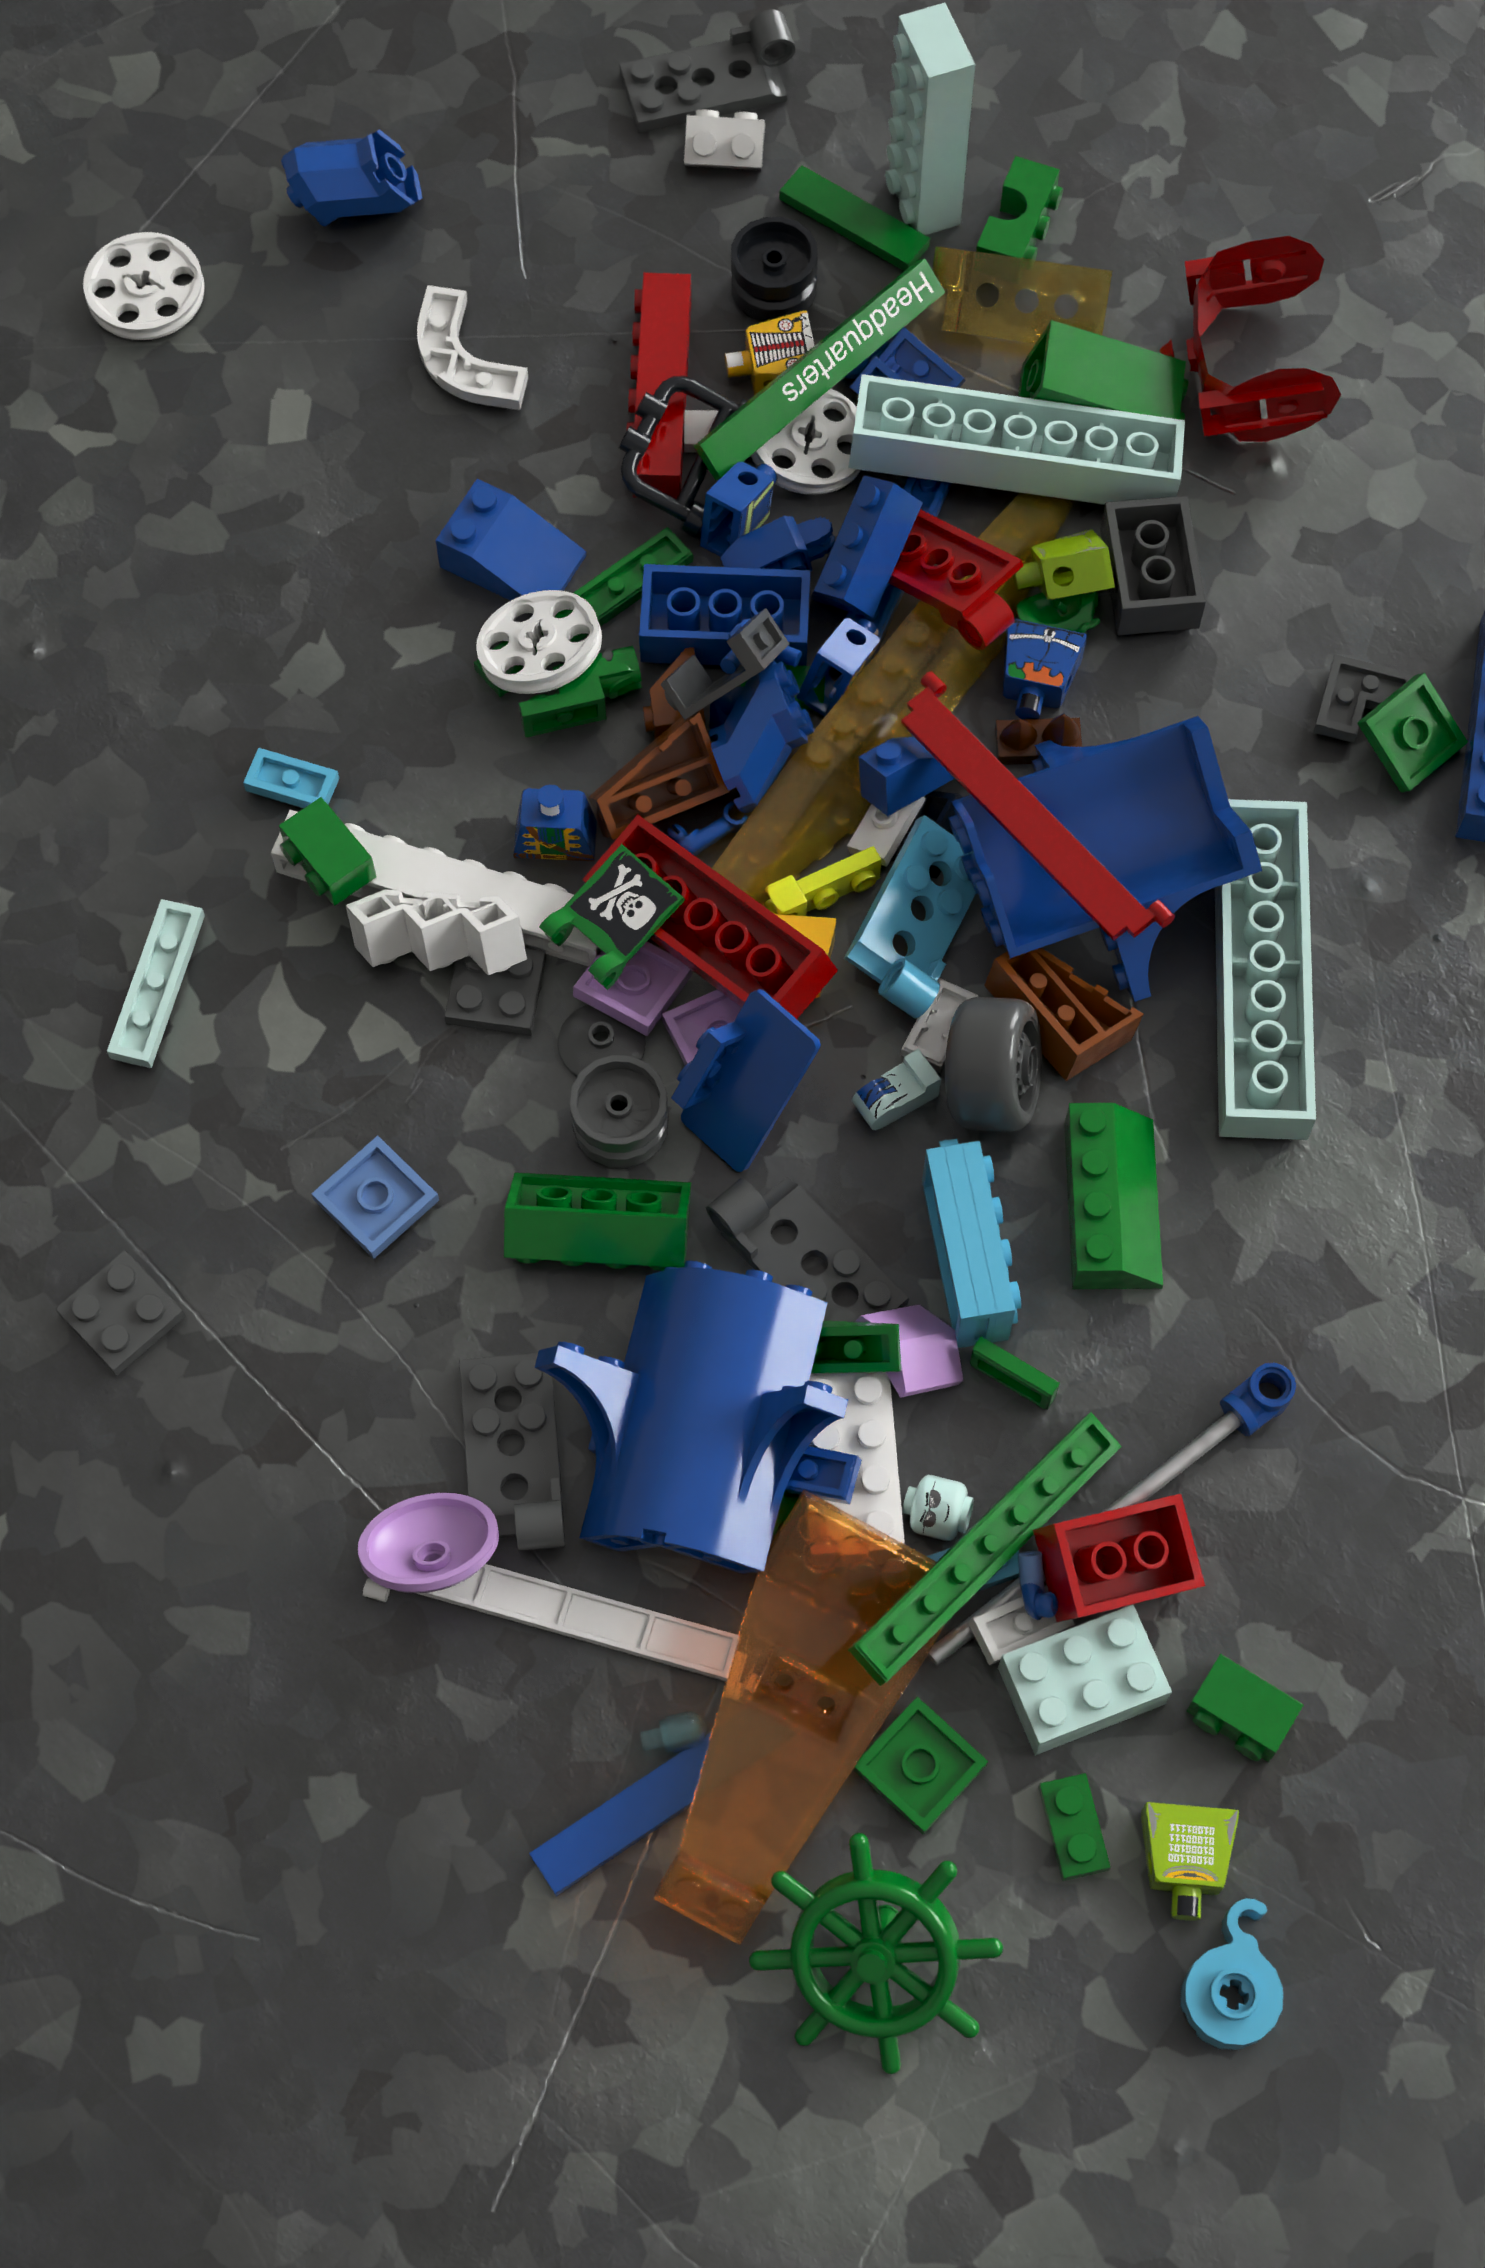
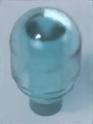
[640,1711,708,1754]

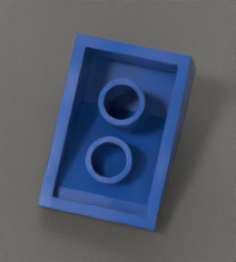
[435,479,587,601]

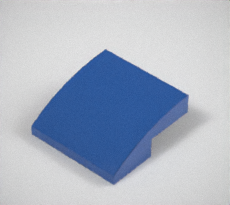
[850,327,966,395]

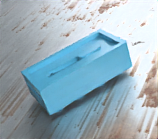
[922,1139,1021,1348]

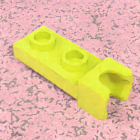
[764,846,882,916]

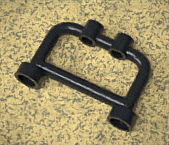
[619,376,748,537]

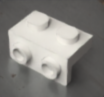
[684,110,765,170]

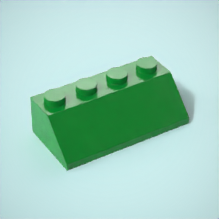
[1064,1103,1163,1289]
[504,1172,691,1271]

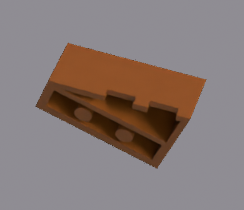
[588,712,730,840]
[984,948,1144,1081]

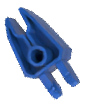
[720,516,835,571]

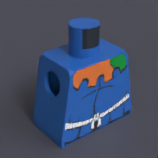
[1003,619,1087,719]

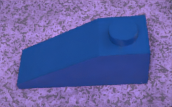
[859,737,955,816]

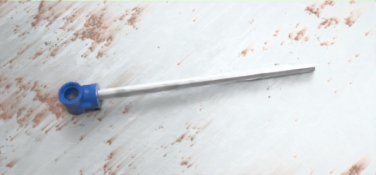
[926,1363,1296,1666]

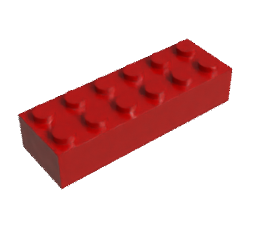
[582,814,838,1019]

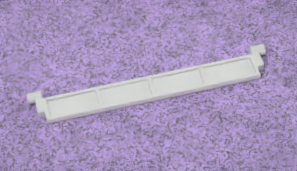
[363,1564,750,1704]

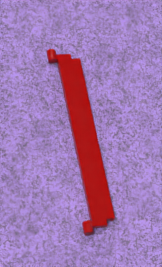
[901,671,1175,941]

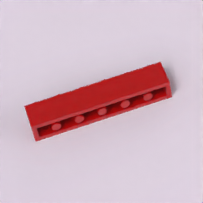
[626,273,692,499]

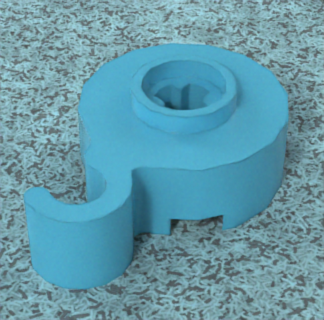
[1181,1898,1283,2050]

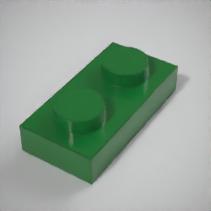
[1038,1773,1111,1881]

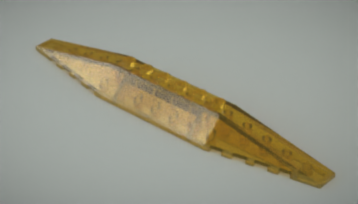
[712,493,1075,906]

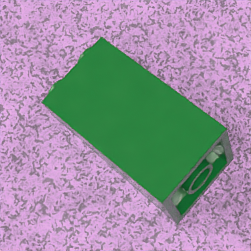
[1018,320,1189,420]

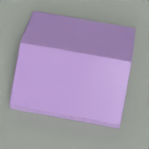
[856,1305,963,1398]

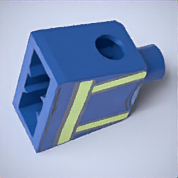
[700,462,778,557]

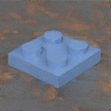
[311,1135,439,1259]

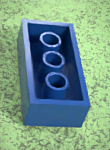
[639,564,811,666]

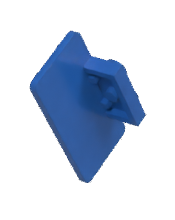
[671,989,820,1172]

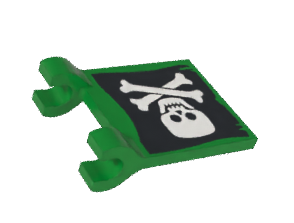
[539,844,685,990]

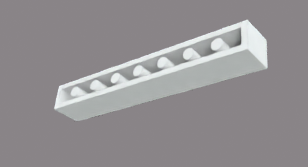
[271,810,601,967]

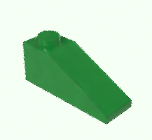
[811,1320,902,1373]

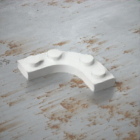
[417,285,528,410]

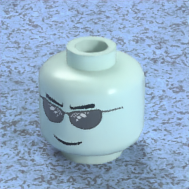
[902,1475,974,1541]

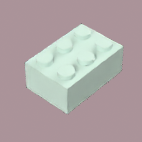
[998,1604,1172,1755]

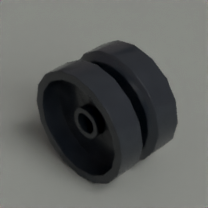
[731,217,818,322]

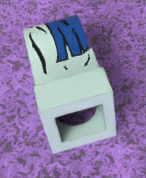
[851,1049,941,1130]

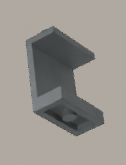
[660,608,790,720]

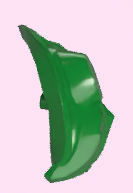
[1016,591,1100,633]

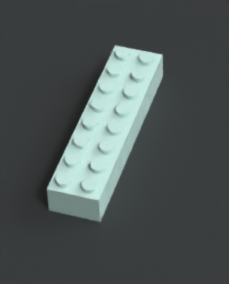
[848,374,1185,504]
[1215,799,1316,1140]

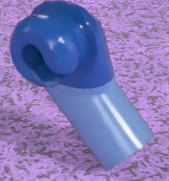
[1018,1551,1058,1620]

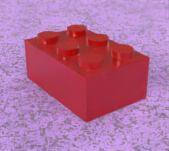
[1033,1493,1205,1622]

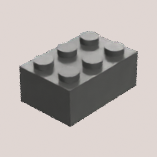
[1101,496,1206,635]

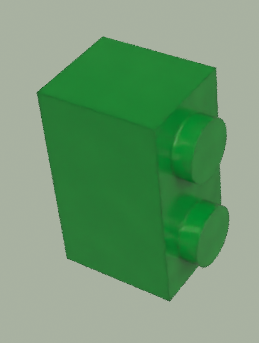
[279,797,377,906]
[1186,1653,1304,1763]

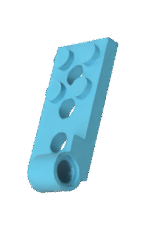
[844,815,976,1019]

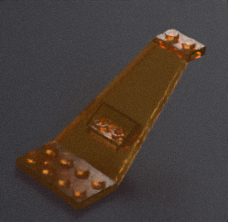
[654,1490,947,1945]

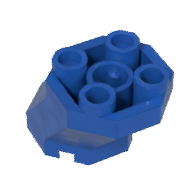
[281,130,422,227]
[708,660,815,814]

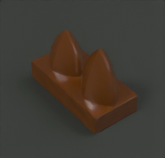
[995,714,1082,765]

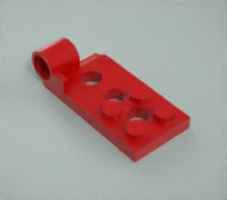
[888,509,1024,651]

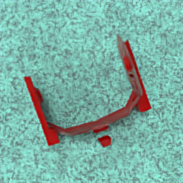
[1160,236,1341,442]

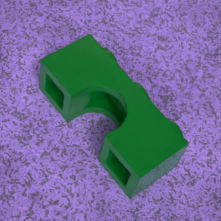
[974,156,1063,284]

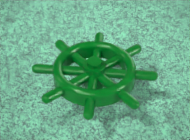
[749,1833,1003,2074]

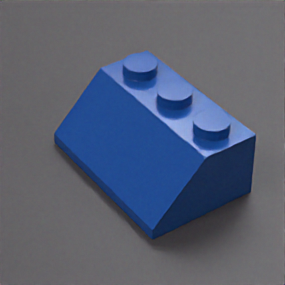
[810,475,923,618]

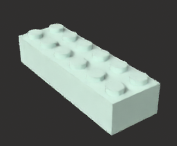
[885,2,975,235]

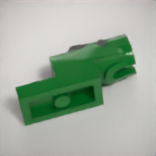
[519,645,642,738]

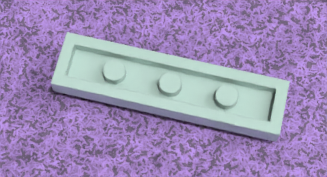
[107,899,205,1068]

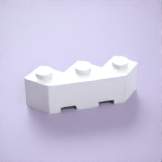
[346,889,527,975]

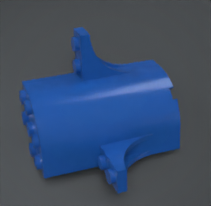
[949,716,1262,1002]
[534,1261,848,1574]

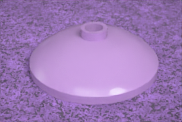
[358,1493,499,1593]

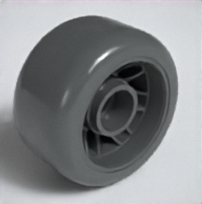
[945,997,1042,1132]

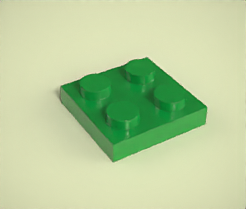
[1357,673,1468,792]
[853,1696,989,1835]

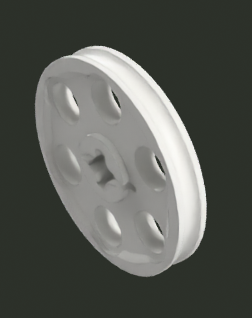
[83,232,205,340]
[751,389,861,495]
[476,590,602,694]

